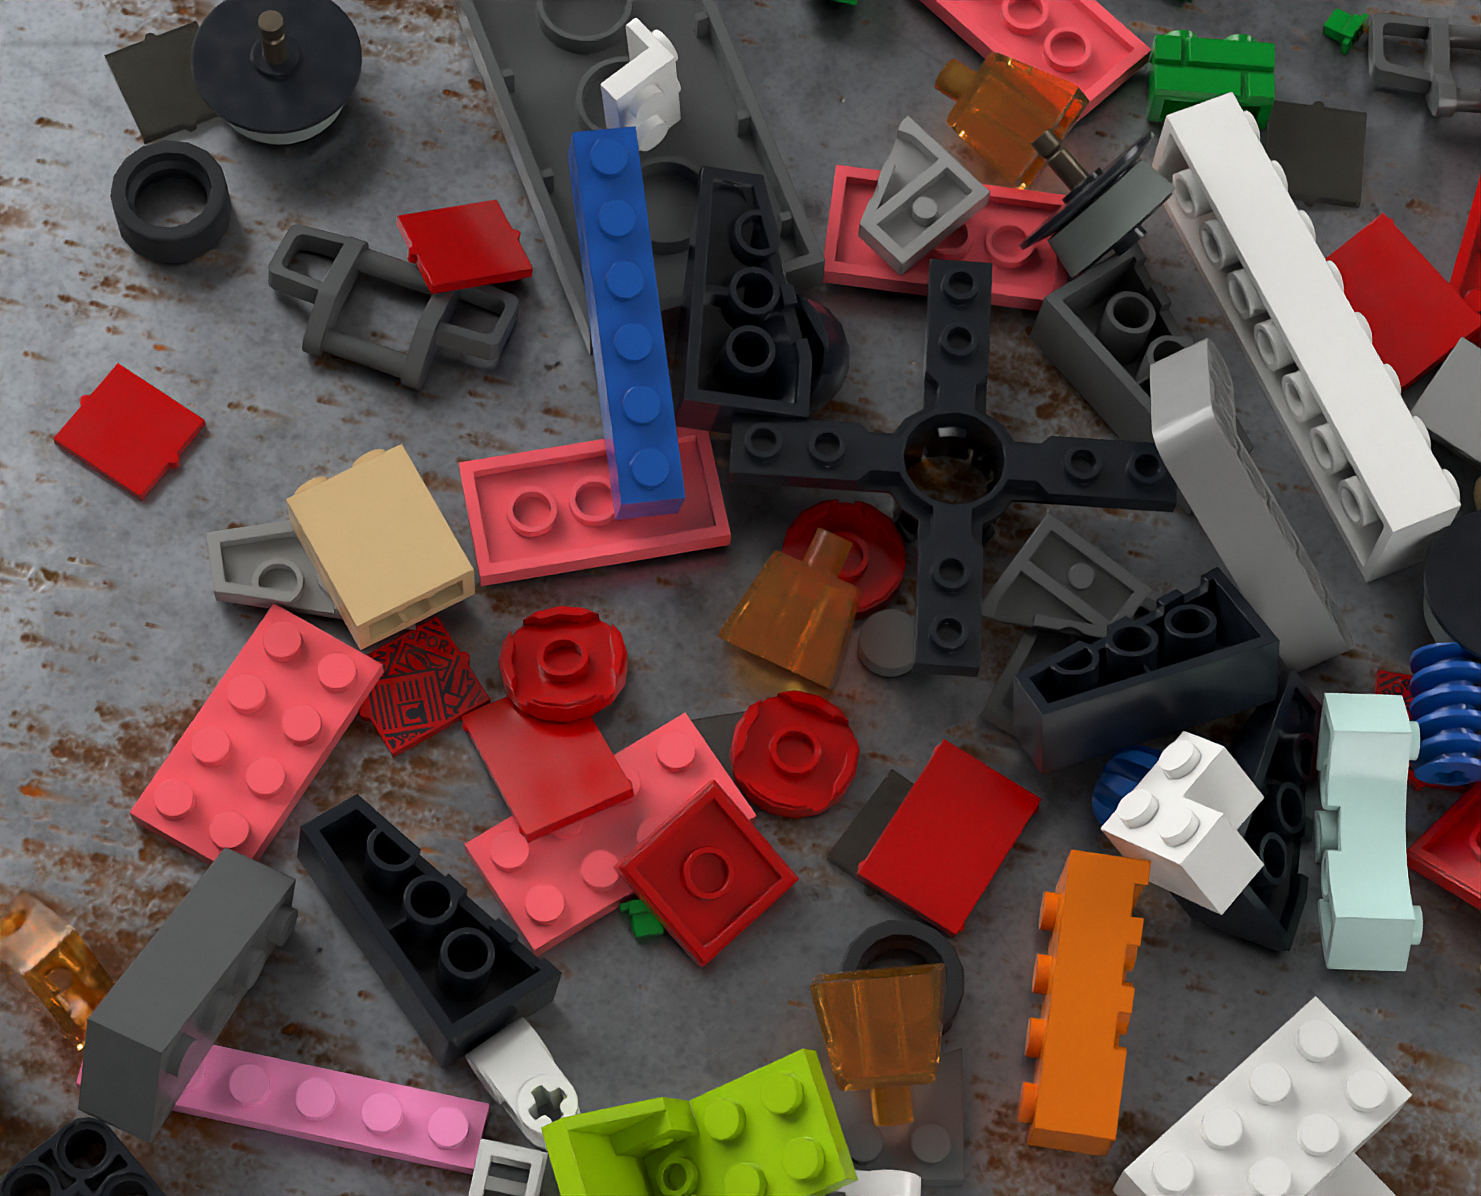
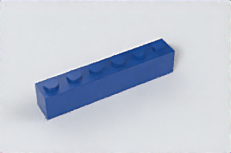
[567,126,686,520]

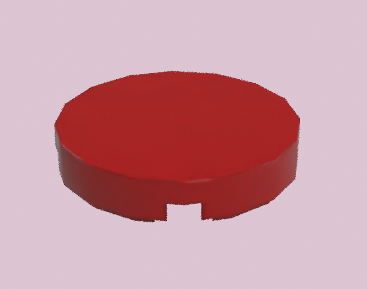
[780,499,906,622]
[498,606,628,722]
[729,690,860,819]

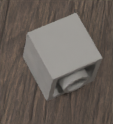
[1410,337,1481,470]

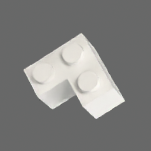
[1100,731,1264,915]

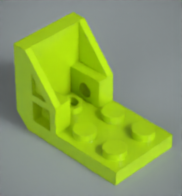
[541,1048,858,1196]

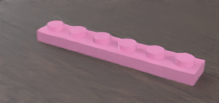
[76,1045,490,1175]

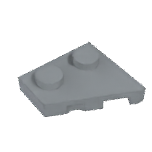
[858,116,990,276]

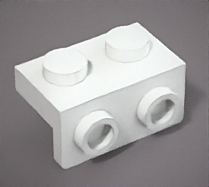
[600,18,681,151]

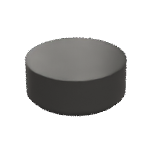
[858,609,914,677]

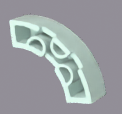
[1314,693,1423,971]

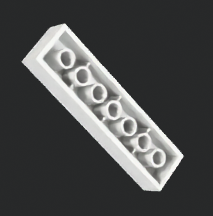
[1151,92,1461,583]

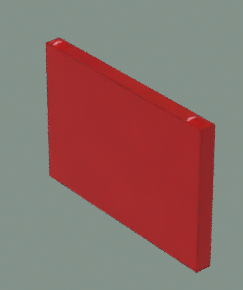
[1325,212,1481,393]
[461,696,634,843]
[855,739,1042,938]

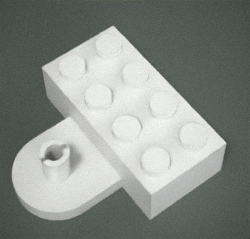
[1112,996,1412,1196]

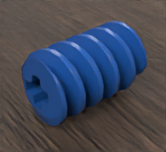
[1410,642,1481,786]

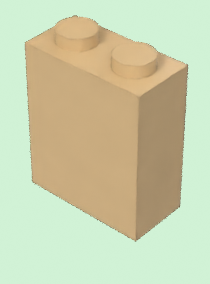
[286,444,475,650]

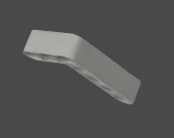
[1150,338,1354,673]

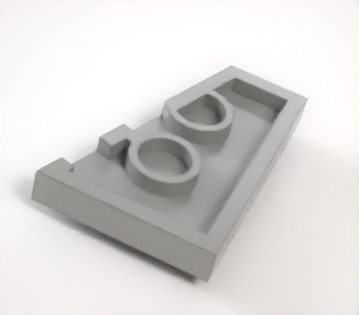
[206,520,416,630]

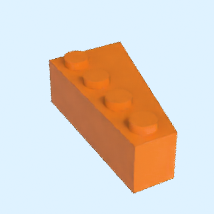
[1017,849,1151,1157]

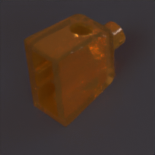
[935,52,1090,190]
[717,528,862,691]
[0,892,115,1050]
[810,963,946,1126]

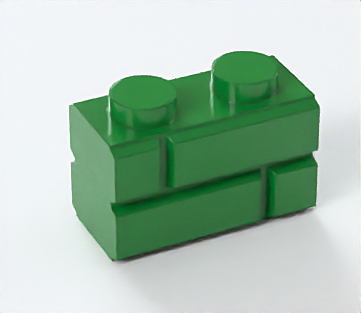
[1146,30,1275,129]

